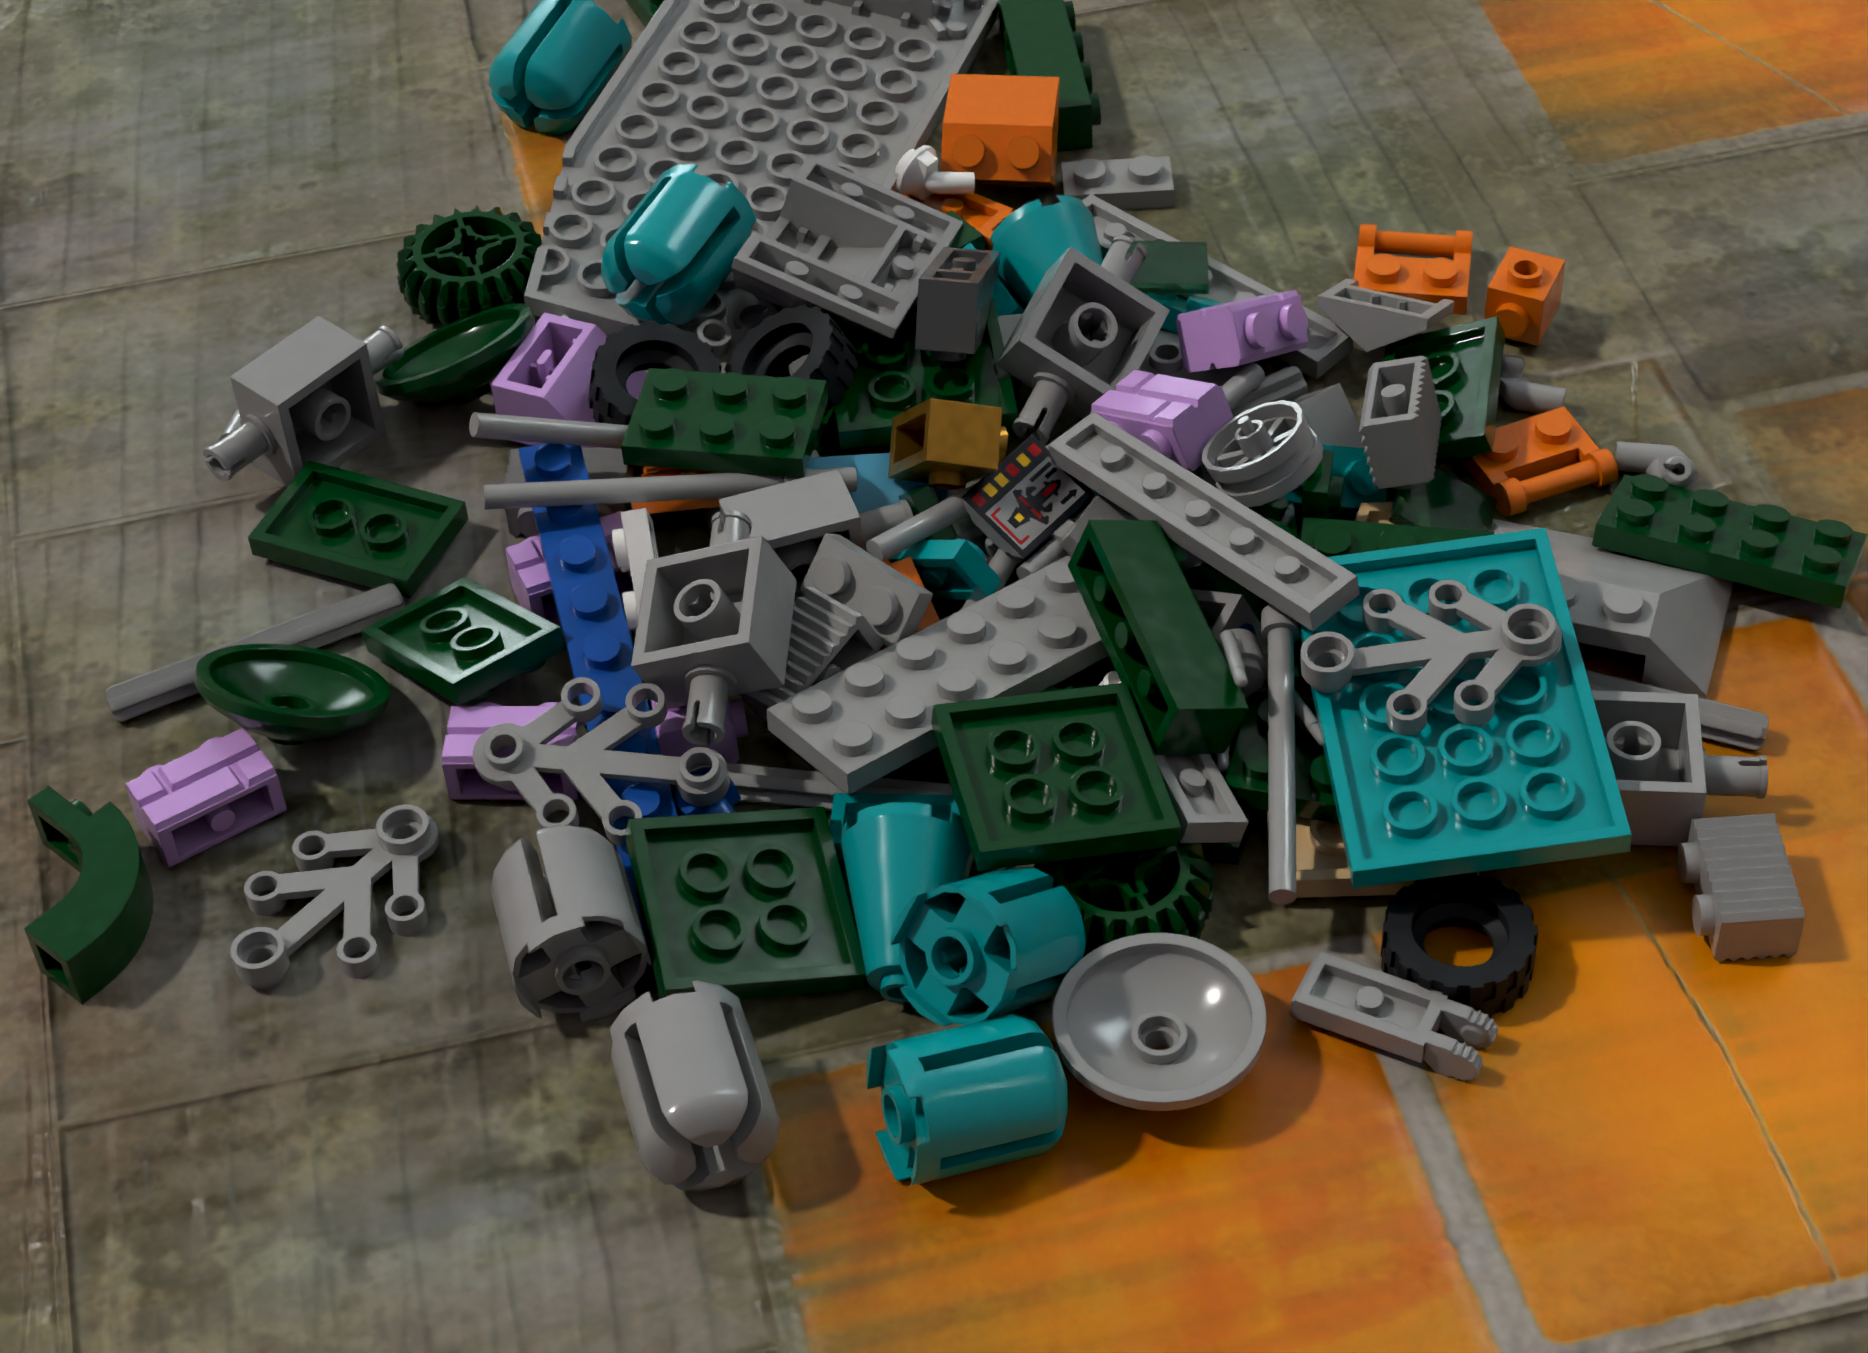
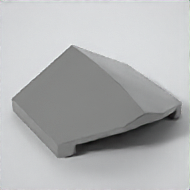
[1317,278,1454,352]

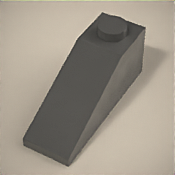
[915,247,1001,361]

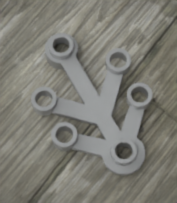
[1300,579,1562,735]
[473,677,730,846]
[230,804,439,989]

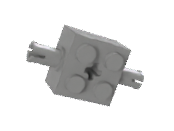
[995,235,1170,445]
[203,316,404,487]
[718,469,913,603]
[631,510,797,746]
[1591,690,1768,846]

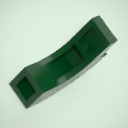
[24,786,154,1005]

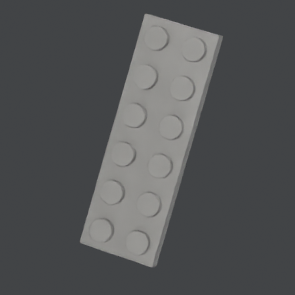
[766,555,1109,795]

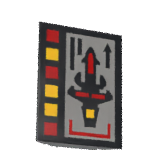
[961,434,1094,559]

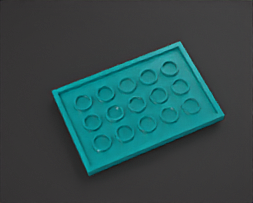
[1299,528,1632,888]

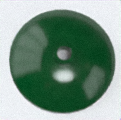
[374,303,535,403]
[194,644,390,745]

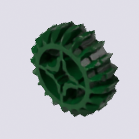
[396,205,542,326]
[1032,842,1213,957]

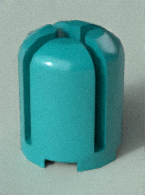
[489,0,632,135]
[601,164,756,325]
[891,867,1087,1026]
[867,1014,1068,1185]

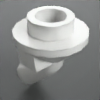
[895,145,975,201]

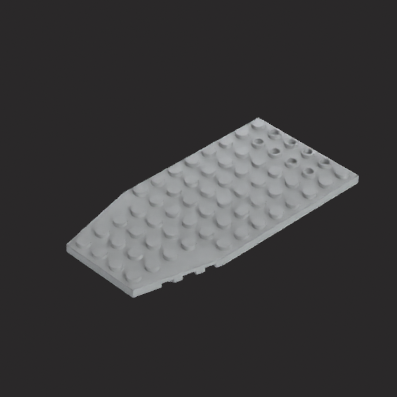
[524,0,998,363]

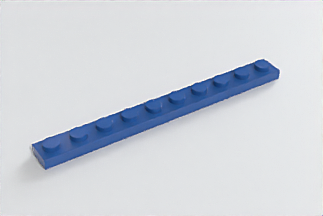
[518,443,678,965]

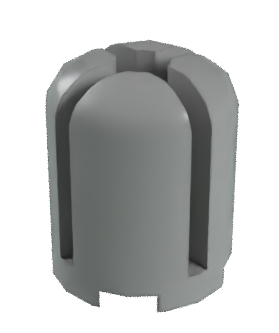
[491,824,652,1023]
[610,981,780,1192]

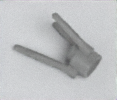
[1215,628,1323,772]

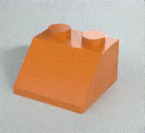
[941,74,1060,188]

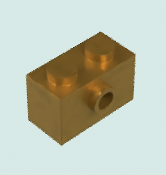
[888,398,1008,490]

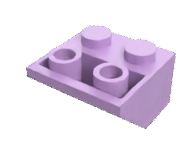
[491,312,647,448]

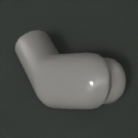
[1499,353,1566,414]
[1615,441,1698,490]

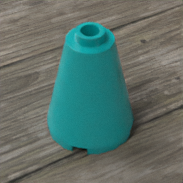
[990,195,1103,307]
[841,802,974,1002]

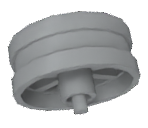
[1202,400,1323,507]

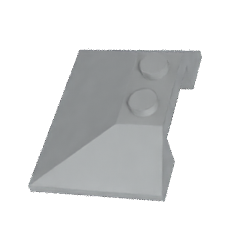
[731,155,963,339]
[1487,519,1734,699]

